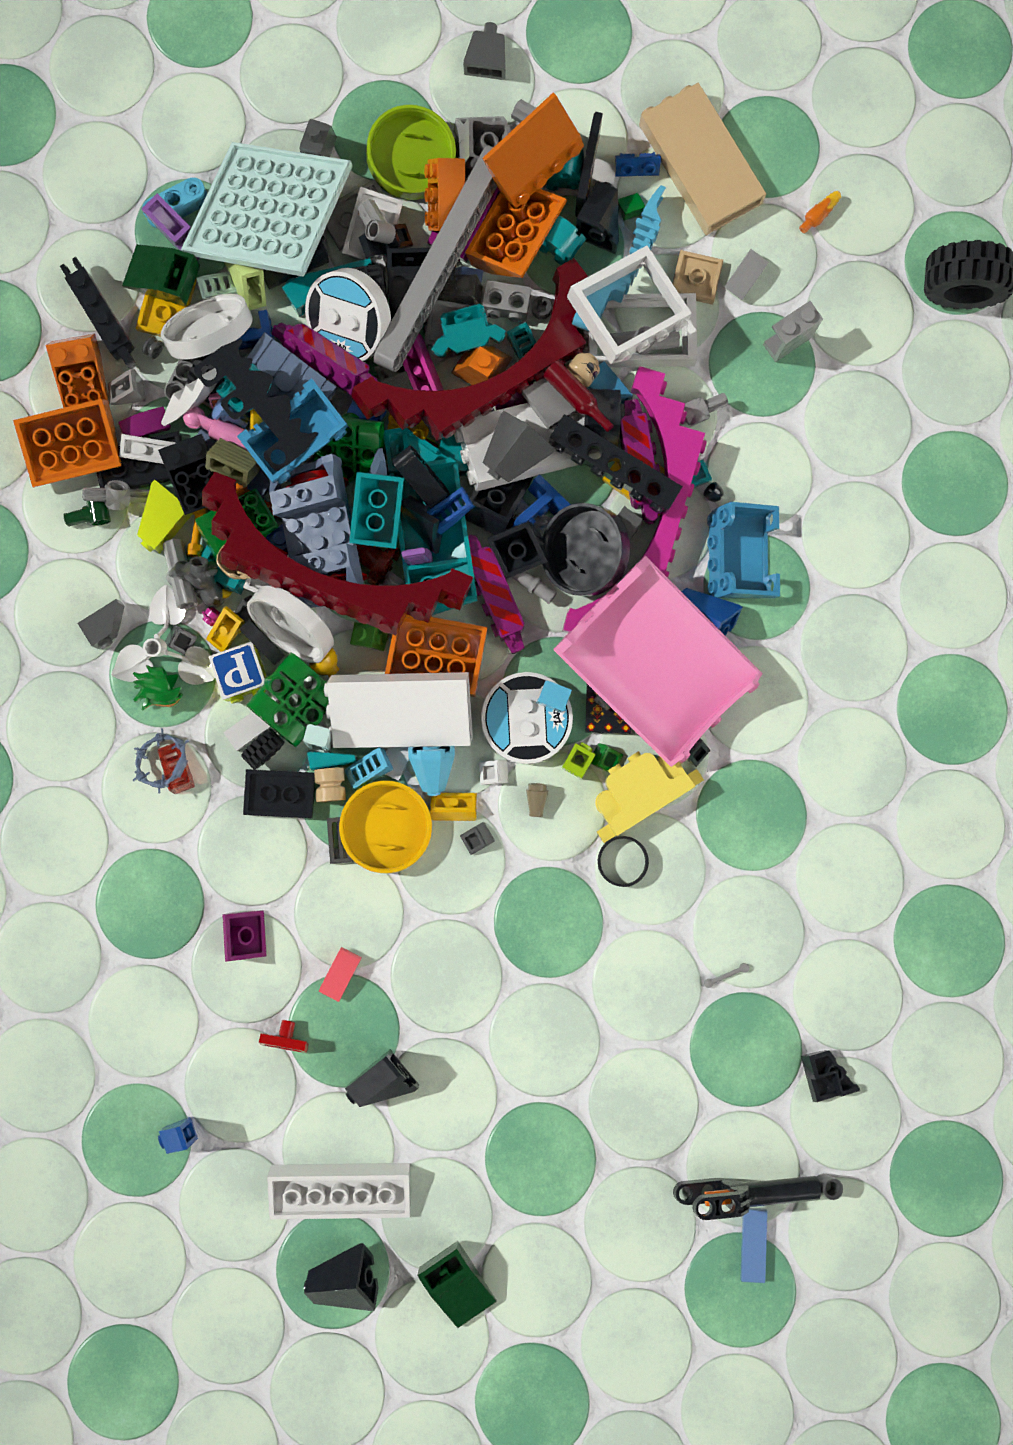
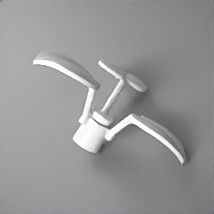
[111,585,215,685]

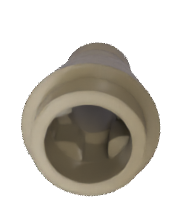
[526,783,549,817]

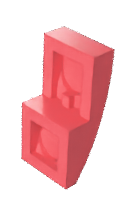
[319,947,362,1002]

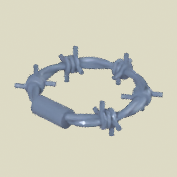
[133,728,189,794]

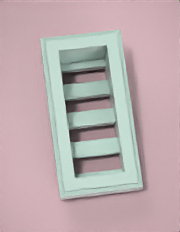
[197,271,237,299]
[303,724,331,753]

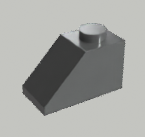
[77,599,125,649]

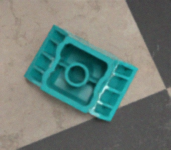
[431,304,506,358]

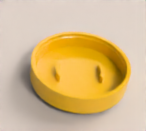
[339,781,432,873]

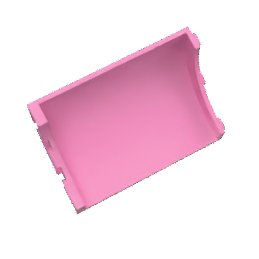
[553,556,763,767]

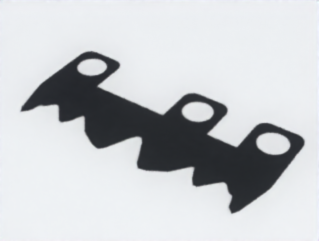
[194,339,318,471]

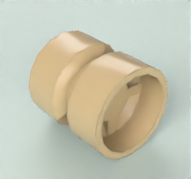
[314,768,346,802]

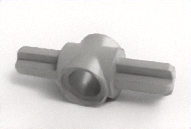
[679,393,728,426]
[82,480,149,510]

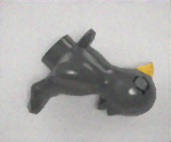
[168,556,232,608]

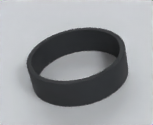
[240,619,285,665]
[597,836,649,887]

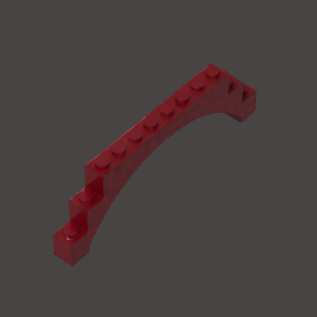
[351,258,588,441]
[202,472,473,636]

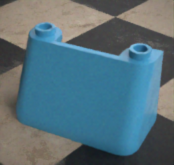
[237,378,348,484]

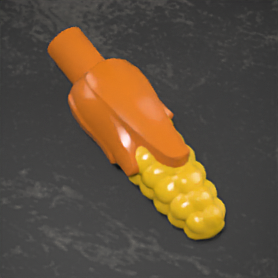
[799,191,841,234]

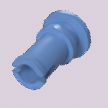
[212,398,250,428]

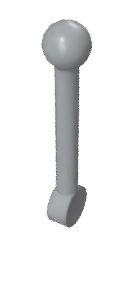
[704,963,749,988]

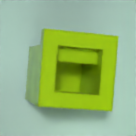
[562,742,596,779]

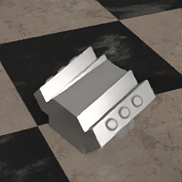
[453,116,511,183]

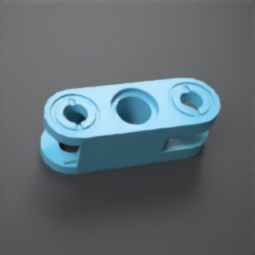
[142,177,208,228]

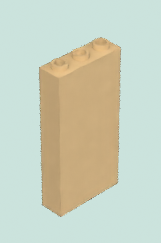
[639,82,766,235]

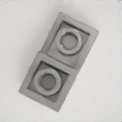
[724,249,769,300]

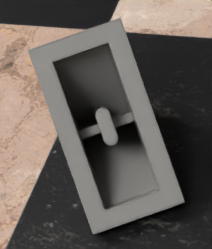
[108,369,145,406]

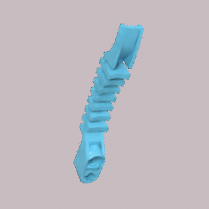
[572,185,666,331]

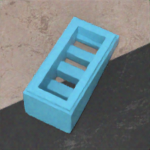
[345,747,394,790]

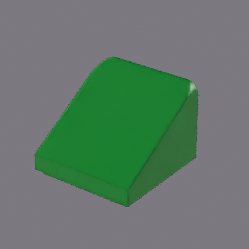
[618,193,645,221]
[591,743,623,773]

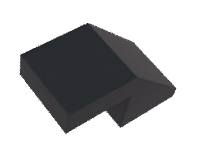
[358,223,413,259]

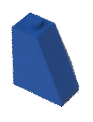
[681,588,743,636]

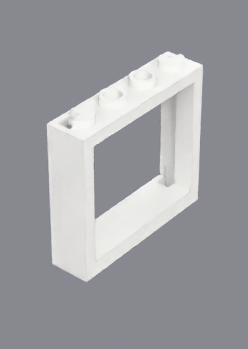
[567,246,692,365]

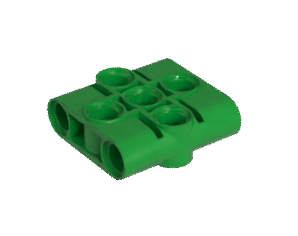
[313,413,385,482]
[246,652,329,747]

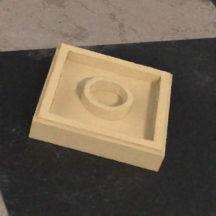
[672,250,723,305]

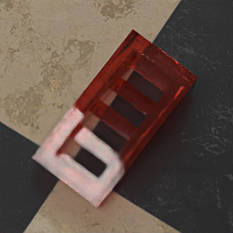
[157,743,195,794]

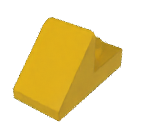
[206,606,245,652]

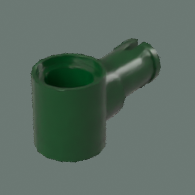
[63,501,111,527]

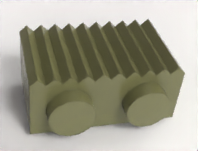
[205,438,260,487]

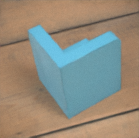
[536,680,572,713]

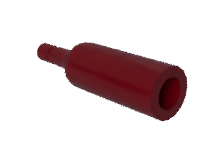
[544,360,614,432]

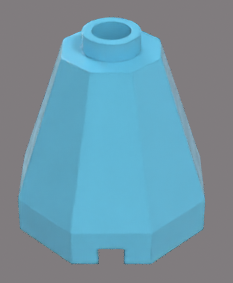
[408,746,455,796]

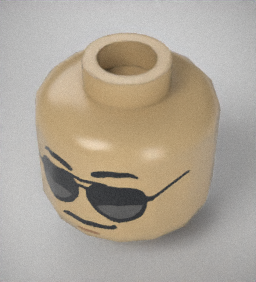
[567,353,600,387]

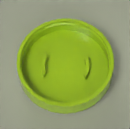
[367,105,456,200]

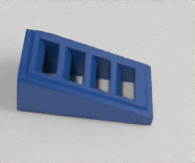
[427,487,475,534]

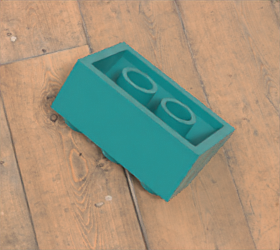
[349,472,404,549]

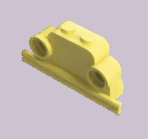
[595,751,704,843]

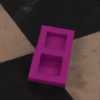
[118,406,171,438]

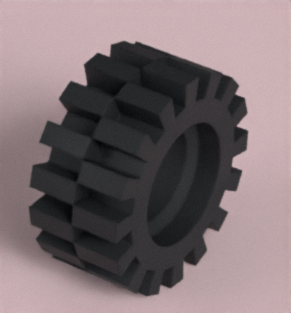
[241,728,285,770]

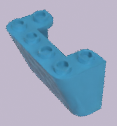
[707,502,780,598]

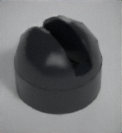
[703,482,724,502]

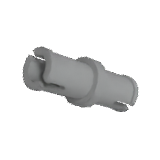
[512,571,557,604]

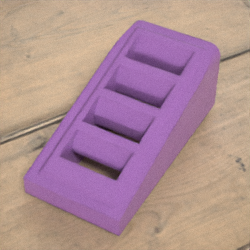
[402,547,433,566]

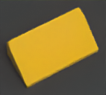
[430,793,477,821]

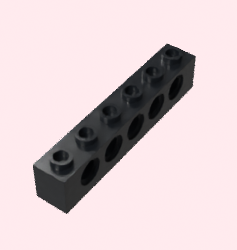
[549,414,683,514]

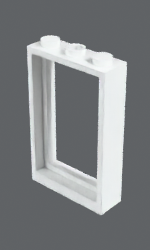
[583,293,697,367]

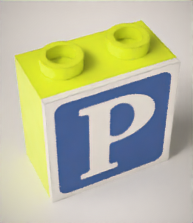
[208,642,267,704]

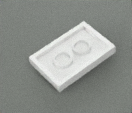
[342,187,403,268]

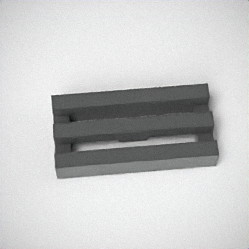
[327,817,354,864]

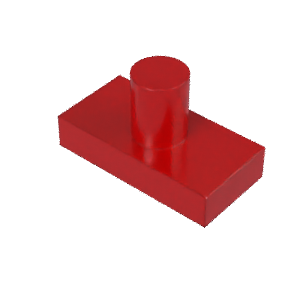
[259,1020,309,1054]

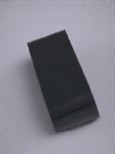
[392,445,450,509]

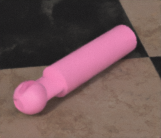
[183,407,248,451]

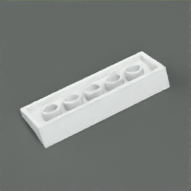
[267,1163,410,1219]

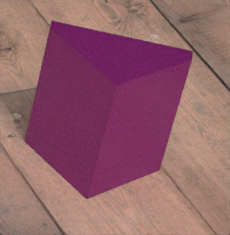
[222,910,267,962]

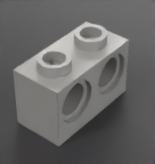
[483,280,531,322]

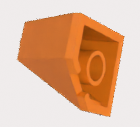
[451,346,513,385]

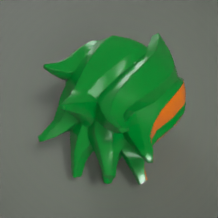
[133,665,183,711]

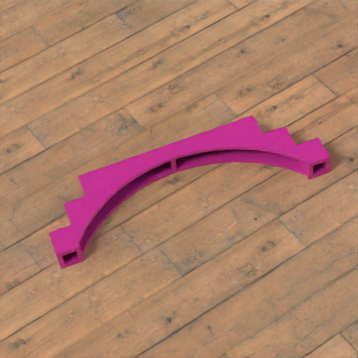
[562,366,707,633]

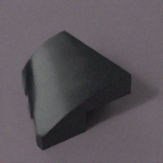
[400,495,442,554]
[801,1050,860,1102]

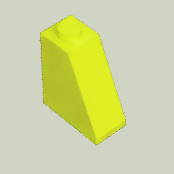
[137,479,193,554]

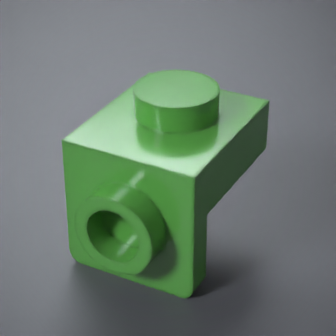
[350,622,388,651]

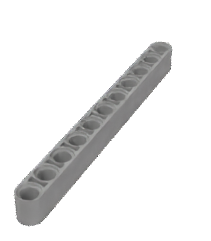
[374,145,497,372]

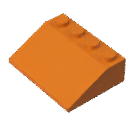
[482,92,584,209]
[465,189,567,278]
[13,399,122,488]
[385,614,487,697]

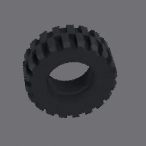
[924,240,1013,310]

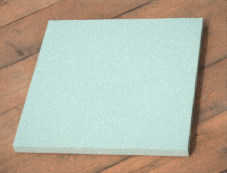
[181,142,353,277]

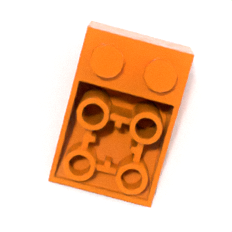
[424,158,465,231]
[45,333,109,408]

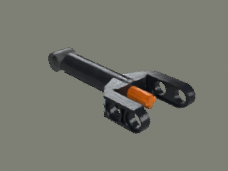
[673,1173,843,1220]

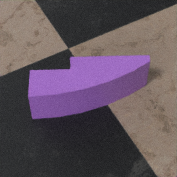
[141,193,200,261]

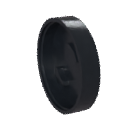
[542,503,630,596]

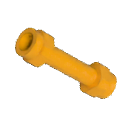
[187,507,208,558]

